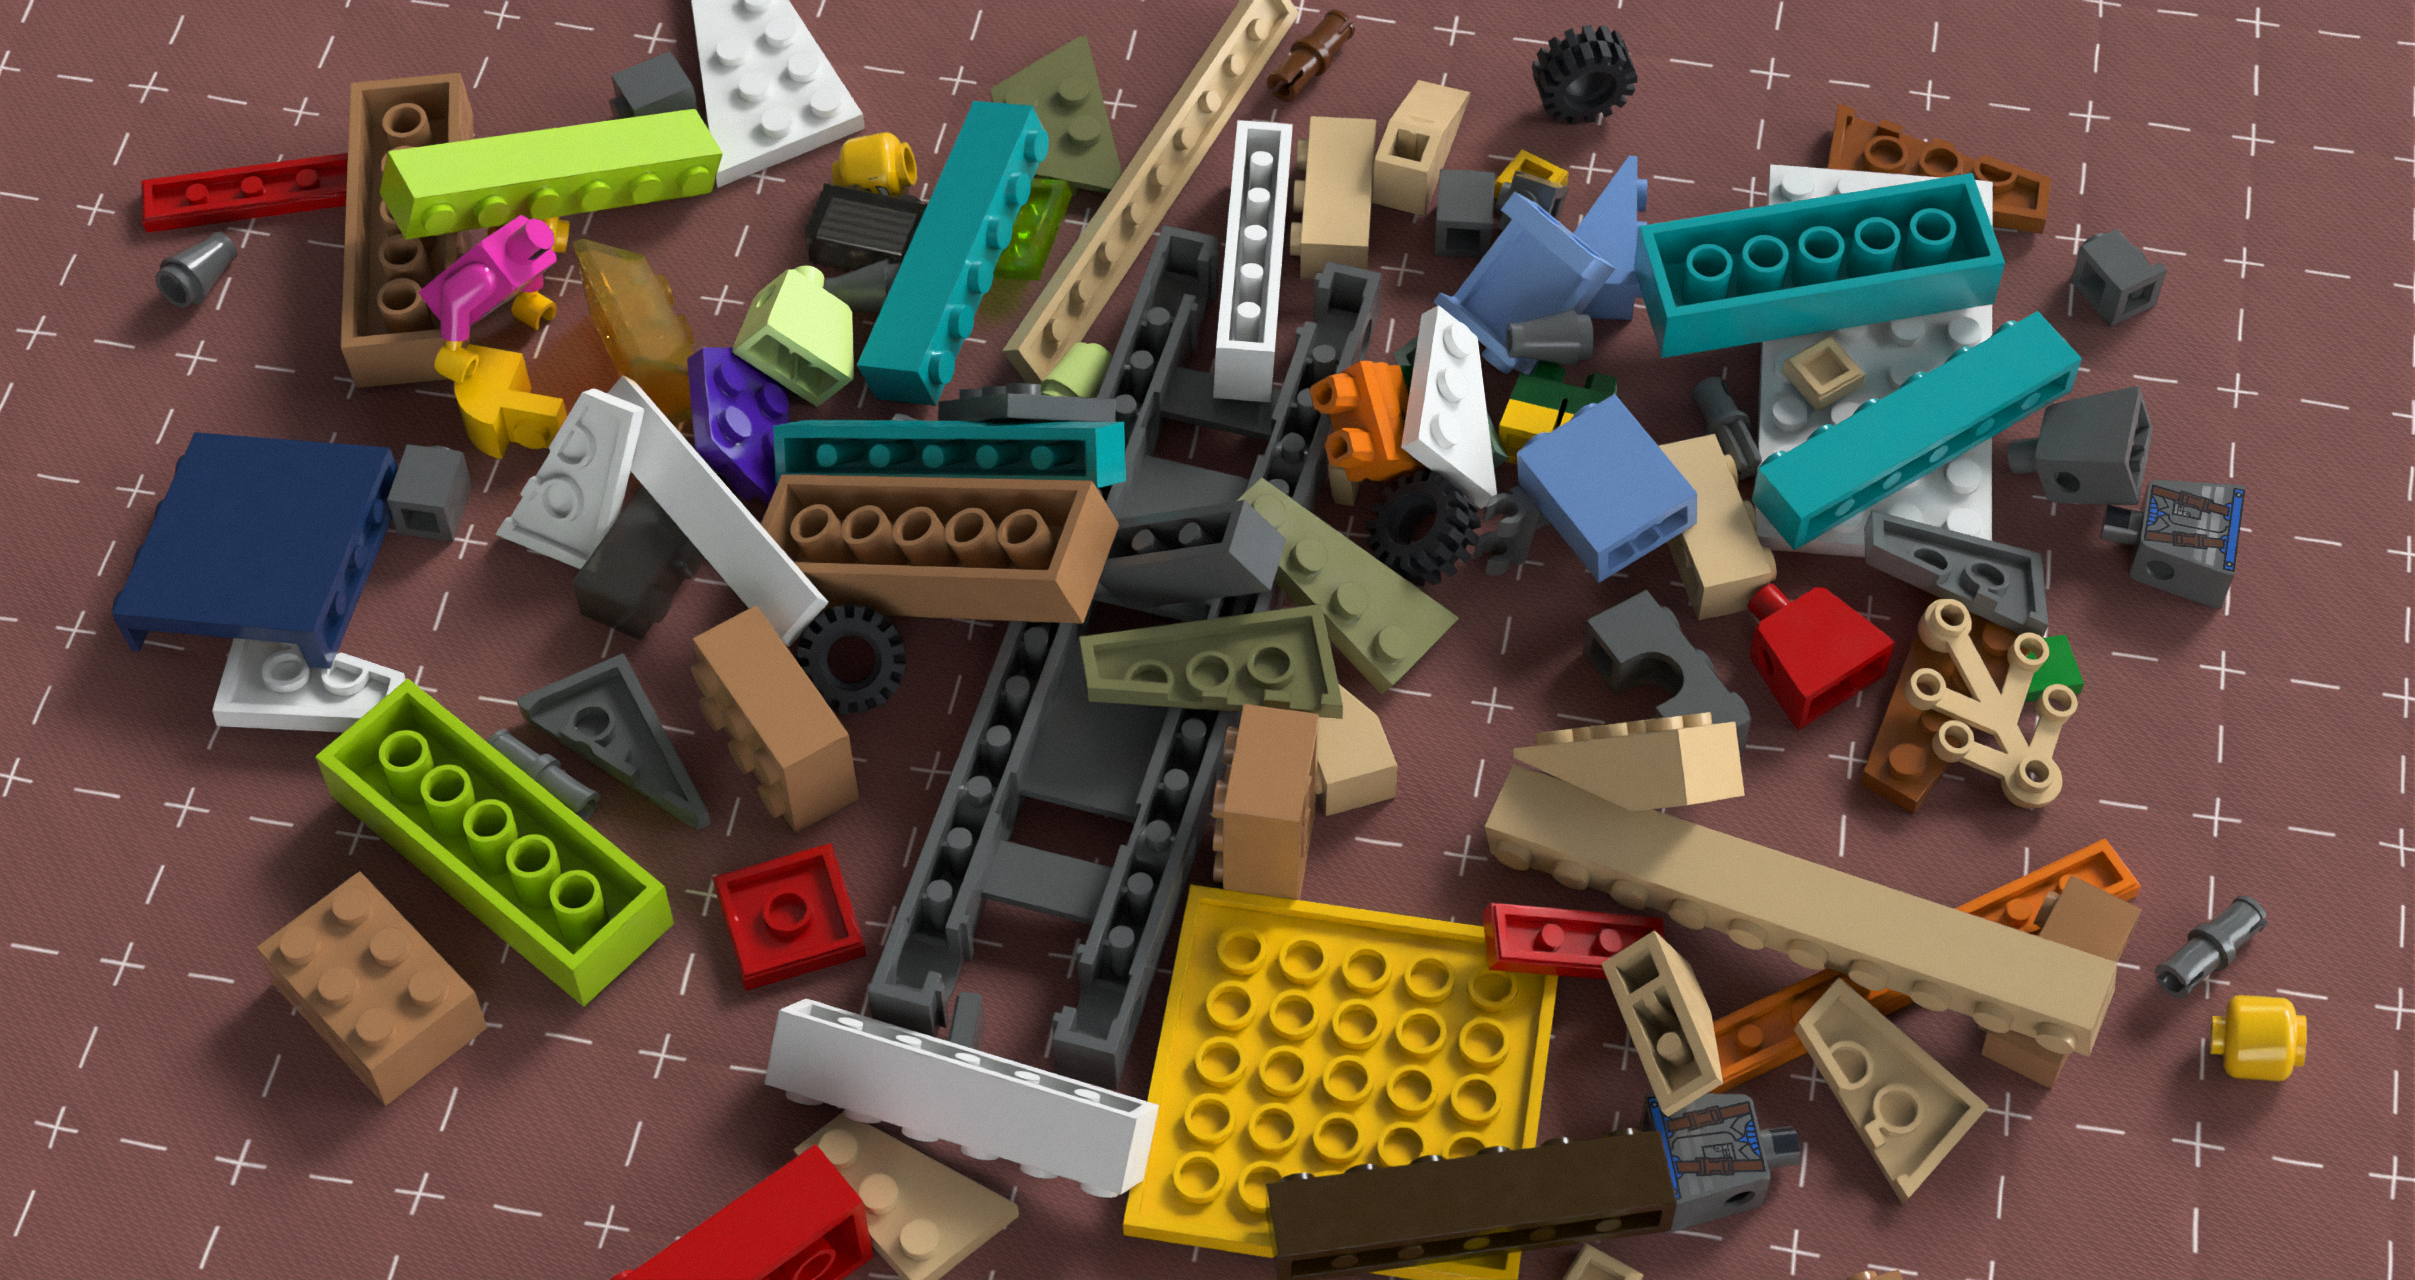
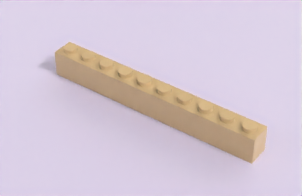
[1485,764,2117,1056]

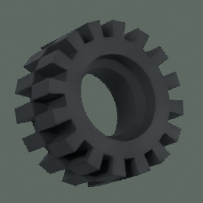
[1532,25,1638,125]
[1366,470,1481,586]
[796,603,906,715]

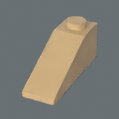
[1601,931,1723,1117]

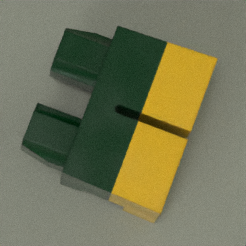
[1498,360,1621,465]

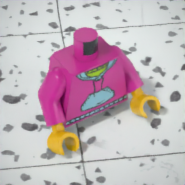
[418,215,557,384]

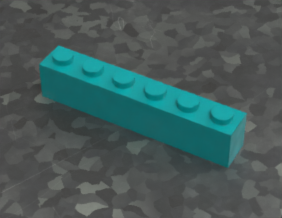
[857,101,1049,406]
[1752,311,2082,550]
[773,420,1126,488]

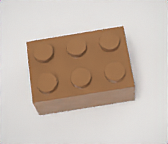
[691,605,859,834]
[1212,704,1319,900]
[256,871,488,1106]

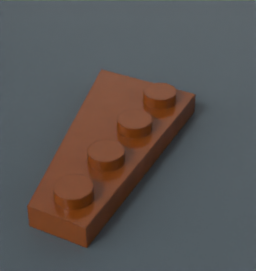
[1827,103,2051,234]
[1861,594,2031,815]

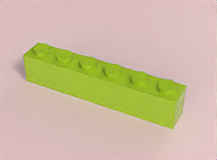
[380,109,723,240]

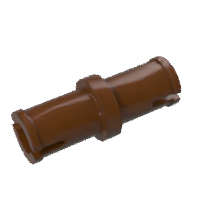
[1267,9,1355,102]

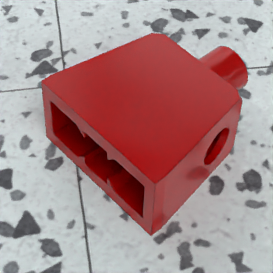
[1748,584,1895,730]

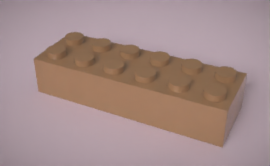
[341,73,474,388]
[761,475,1119,624]

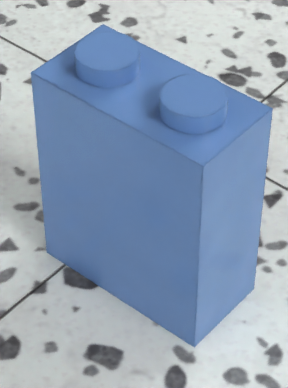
[1517,394,1697,583]

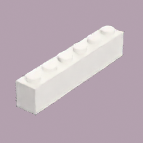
[1213,120,1293,402]
[765,999,1159,1198]

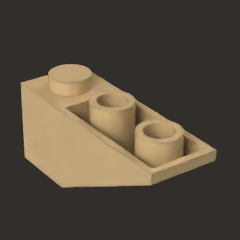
[1372,80,1470,216]
[1316,684,1398,816]

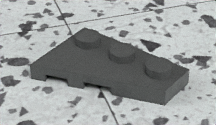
[938,383,1116,422]
[1864,510,2049,638]

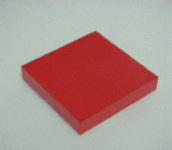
[712,843,866,991]

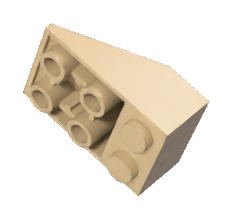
[1513,712,1745,811]

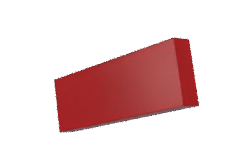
[1482,903,1666,980]

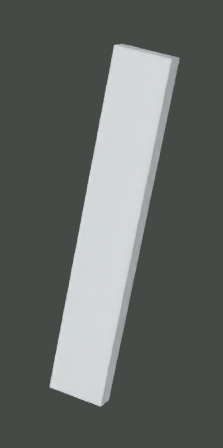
[607,375,828,647]

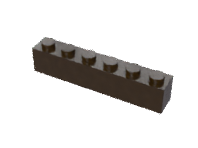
[1266,1128,1677,1280]

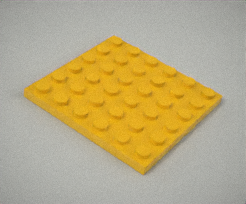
[1123,885,1558,1280]

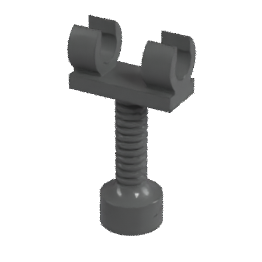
[1473,485,1551,575]

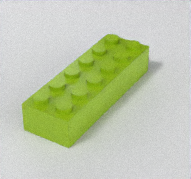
[315,678,674,1007]

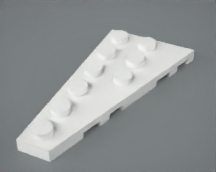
[691,0,865,188]

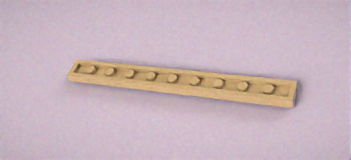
[1002,0,1299,385]

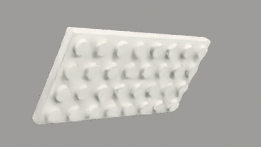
[1754,164,1993,558]

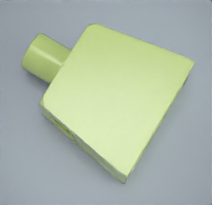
[732,266,854,407]

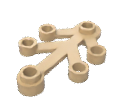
[1904,599,2078,809]

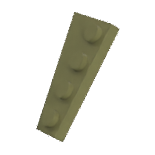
[1237,478,1459,695]
[1079,604,1343,719]

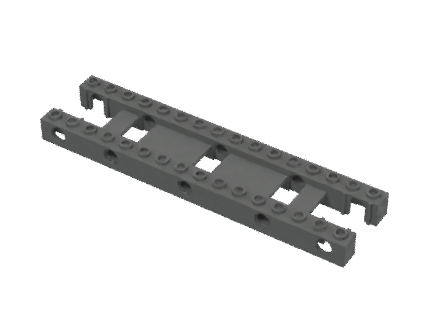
[868,225,1382,1090]

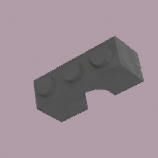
[1583,590,1751,754]

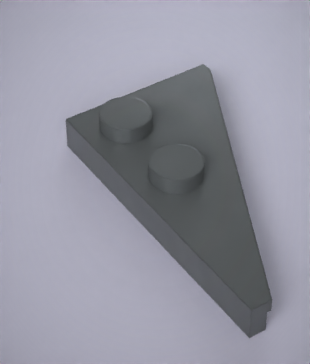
[516,653,711,830]

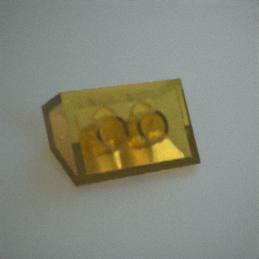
[573,239,695,425]

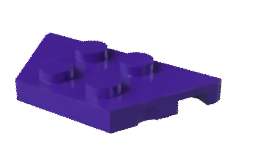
[687,347,790,506]

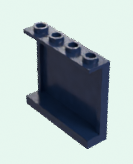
[112,432,398,669]

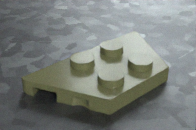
[990,35,1122,196]

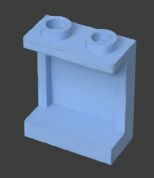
[1433,192,1616,375]

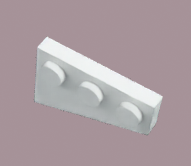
[1401,305,1497,509]
[495,388,645,576]
[212,638,406,732]

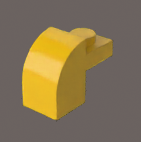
[454,344,567,460]

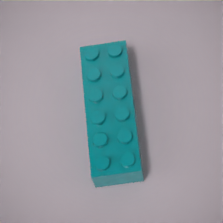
[1634,173,2005,358]

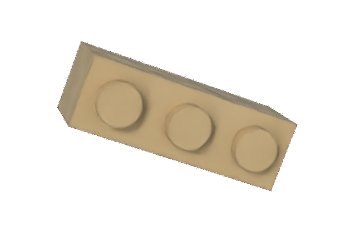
[1290,116,1376,280]
[1659,434,1777,621]

